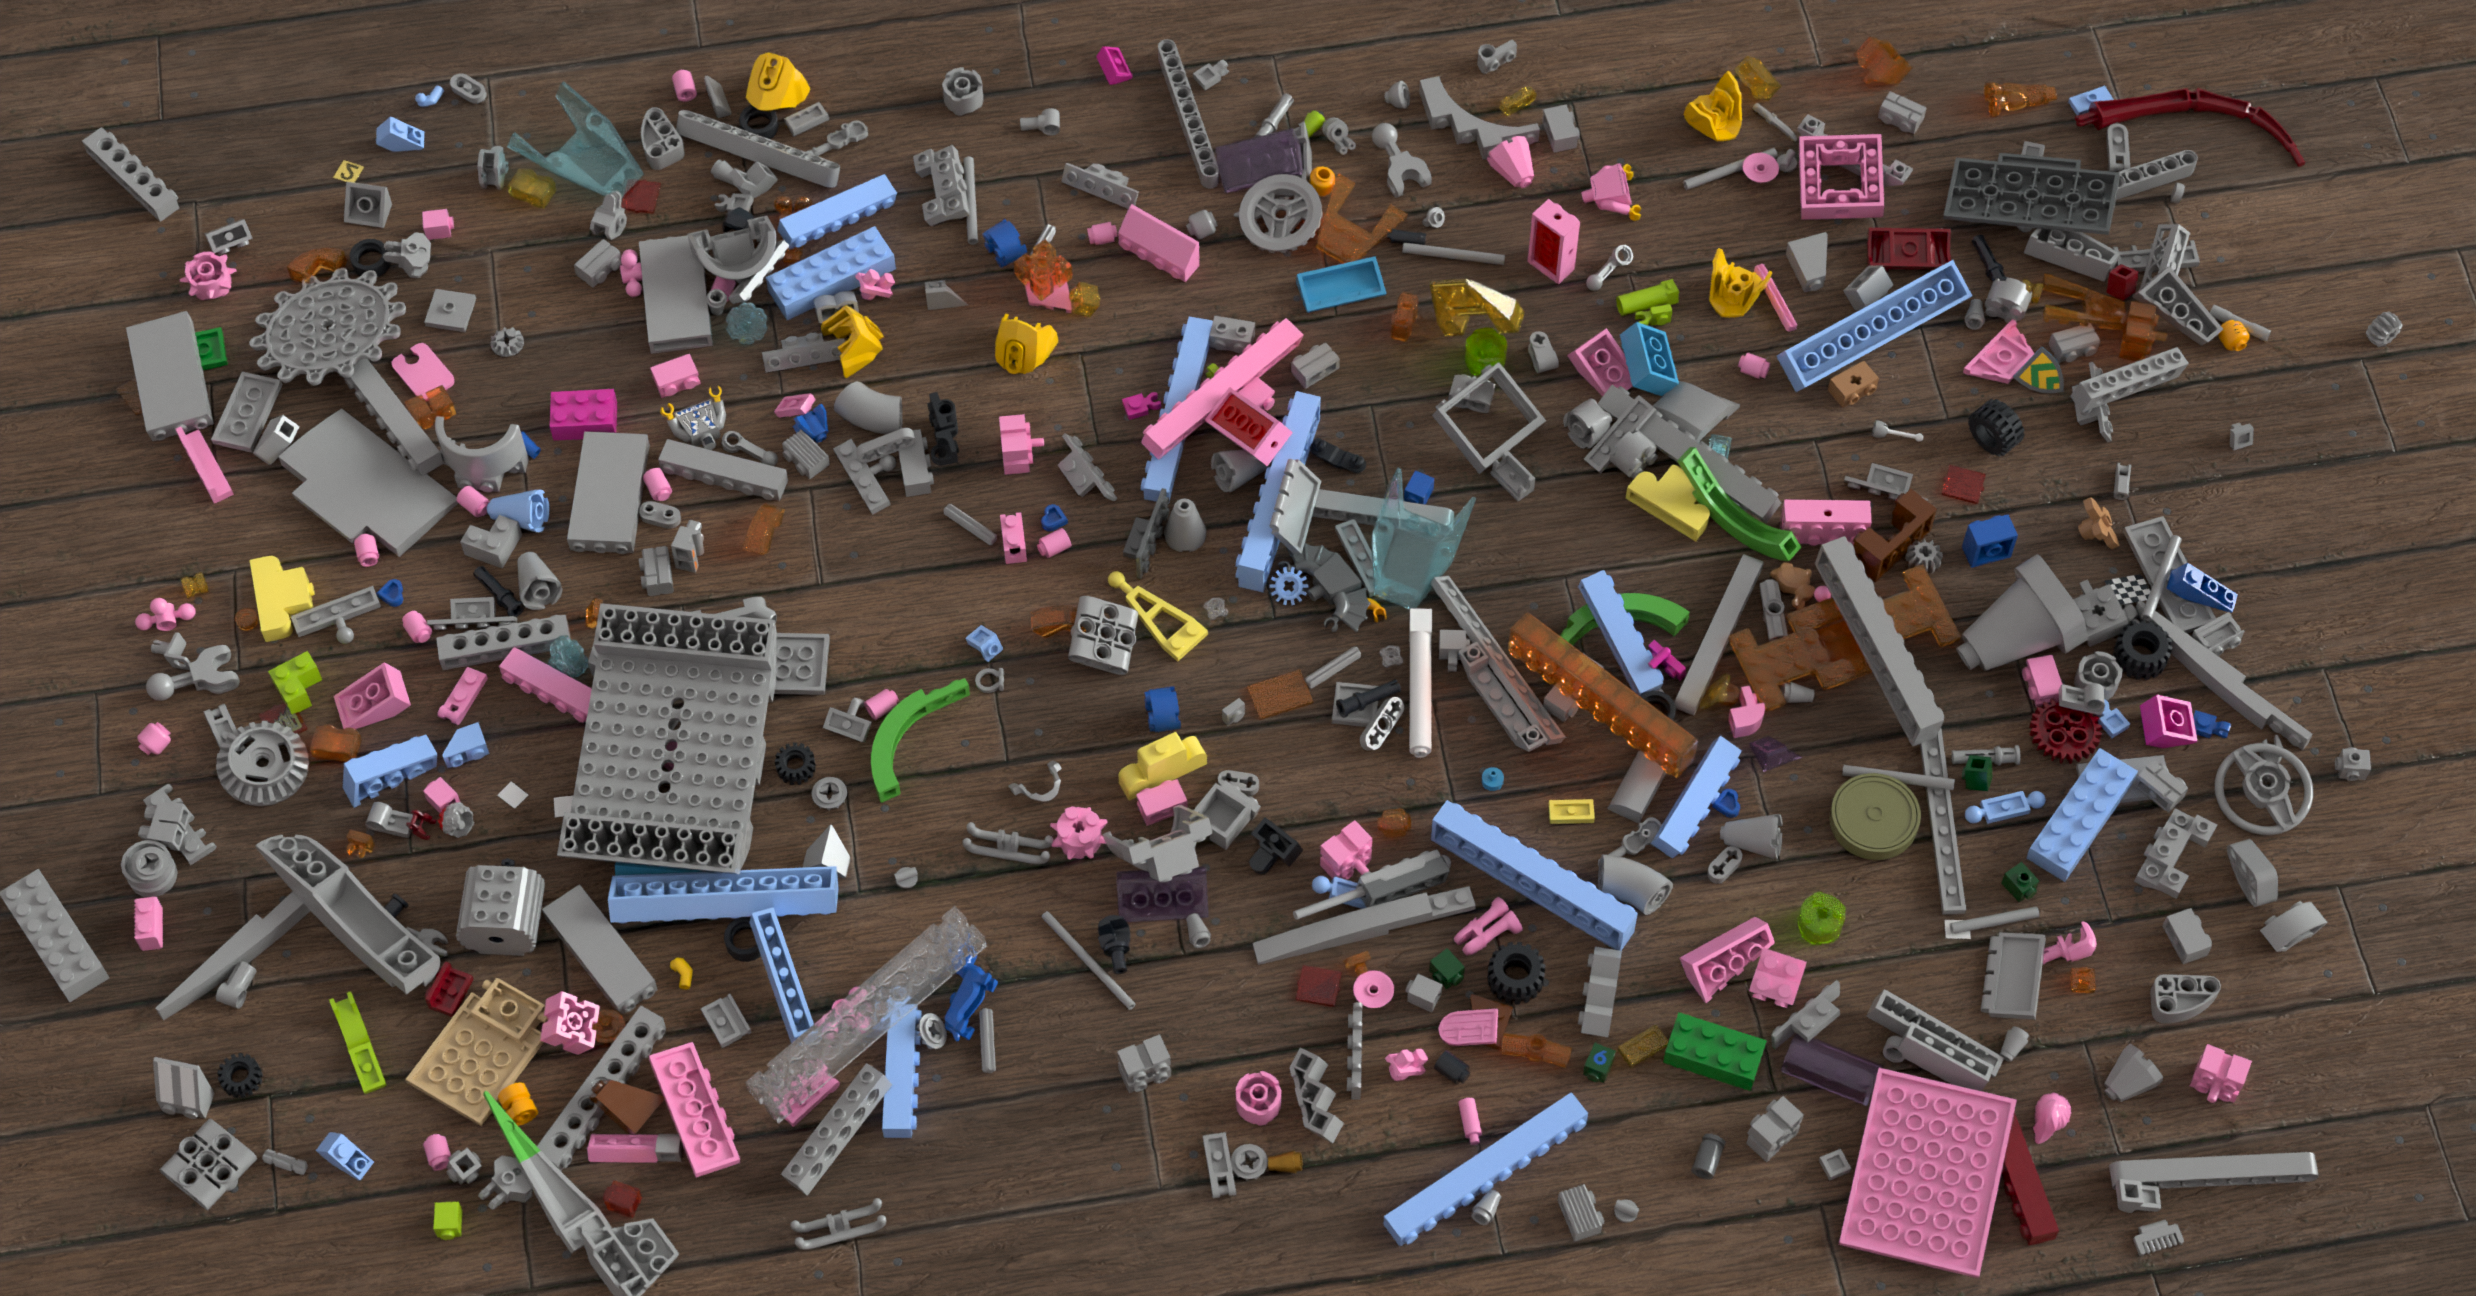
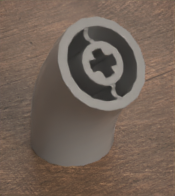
[834,381,902,434]
[1598,854,1673,915]

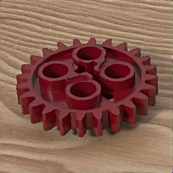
[2029,698,2102,764]

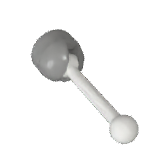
[1872,420,1923,442]

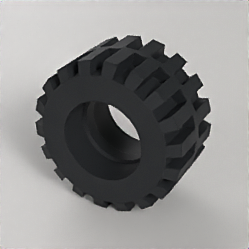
[1968,399,2025,457]
[2113,620,2172,680]
[1487,942,1545,1005]

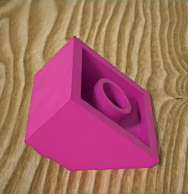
[2140,695,2197,748]

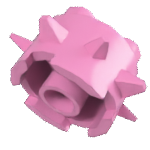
[180,252,237,300]
[1050,807,1108,860]

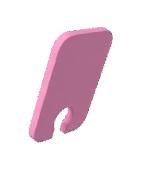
[392,343,455,402]

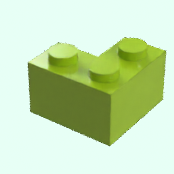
[268,651,322,714]

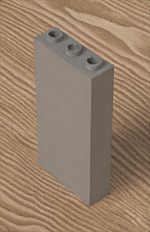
[639,235,713,354]
[126,311,214,441]
[567,432,650,554]

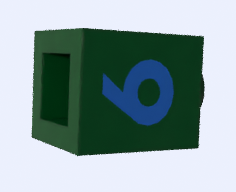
[1583,1043,1616,1083]

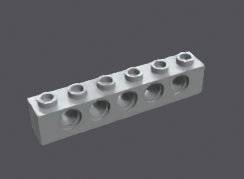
[82,127,179,222]
[2071,347,2189,413]
[436,615,572,670]
[781,1063,892,1195]

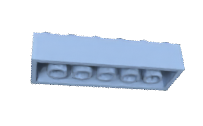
[766,226,896,320]
[2027,748,2138,882]

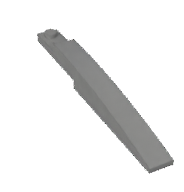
[2135,600,2313,750]
[1253,886,1476,965]
[156,892,311,1020]

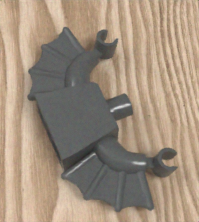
[1278,543,1371,632]

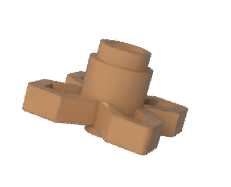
[2078,497,2120,549]

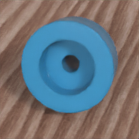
[1482,767,1504,791]

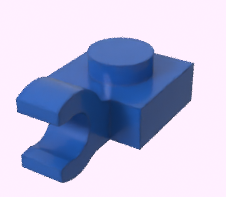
[2193,710,2231,739]

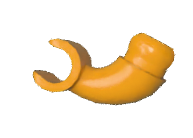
[1367,598,1387,622]

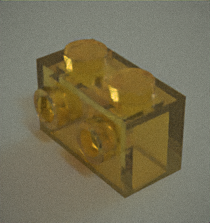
[1734,56,1782,101]

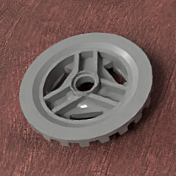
[1239,174,1323,253]
[216,721,309,806]

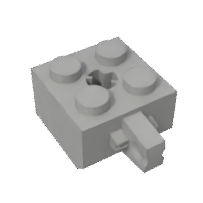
[2073,579,2129,647]

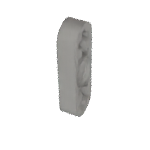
[856,428,915,463]
[1360,697,1404,751]

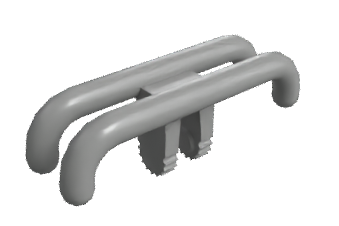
[963,822,1054,864]
[790,1198,886,1250]

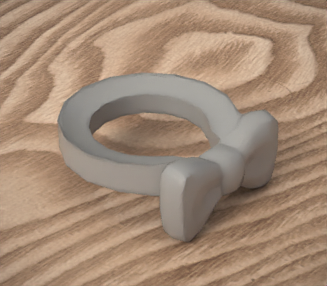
[975,668,1004,693]

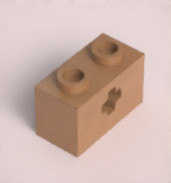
[1828,361,1879,408]

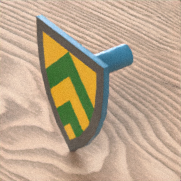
[2013,346,2064,393]

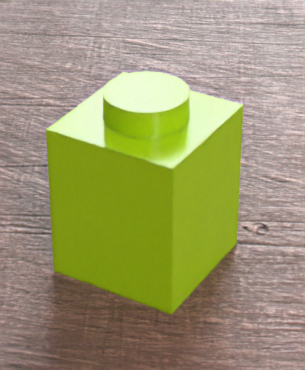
[433,1202,463,1240]

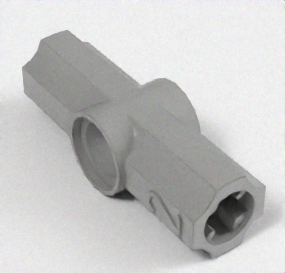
[1759,580,1788,645]

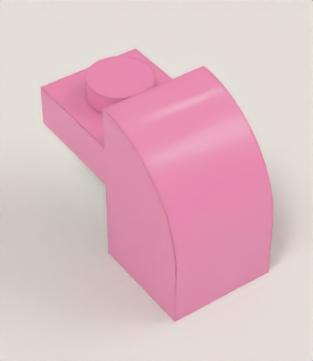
[1728,686,1765,738]

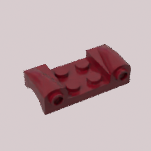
[1867,227,1951,272]

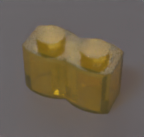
[507,168,556,209]

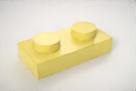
[1548,799,1595,824]

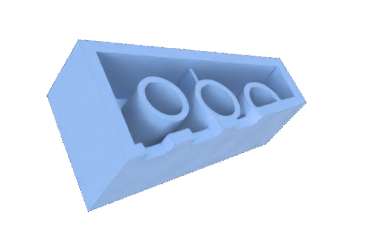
[343,735,437,808]

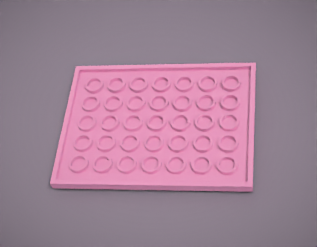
[1839,1068,2017,1279]

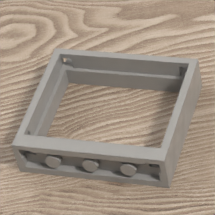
[1432,362,1546,474]

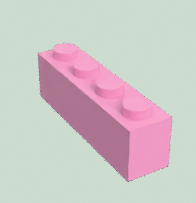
[1680,917,1775,1003]

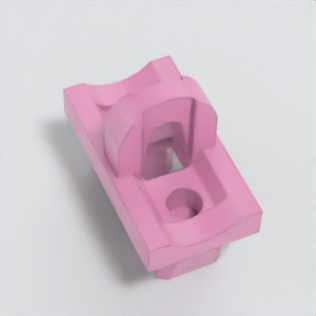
[855,269,895,300]
[1385,1049,1428,1081]

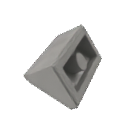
[704,76,732,118]

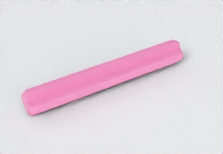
[1754,264,1797,332]

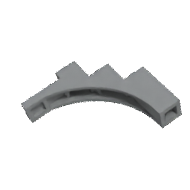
[1419,76,1540,159]

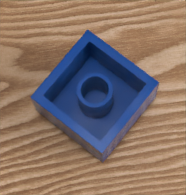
[1962,515,2018,568]

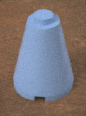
[487,490,549,532]

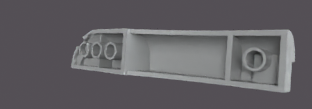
[256,834,440,994]

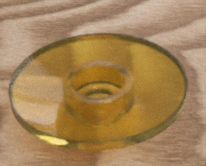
[1700,673,1730,710]

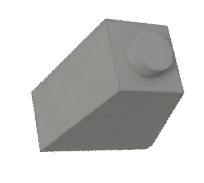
[1786,232,1827,292]

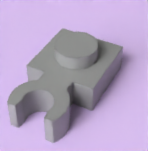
[715,193,753,212]

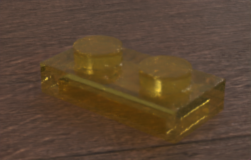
[1618,1024,1669,1068]

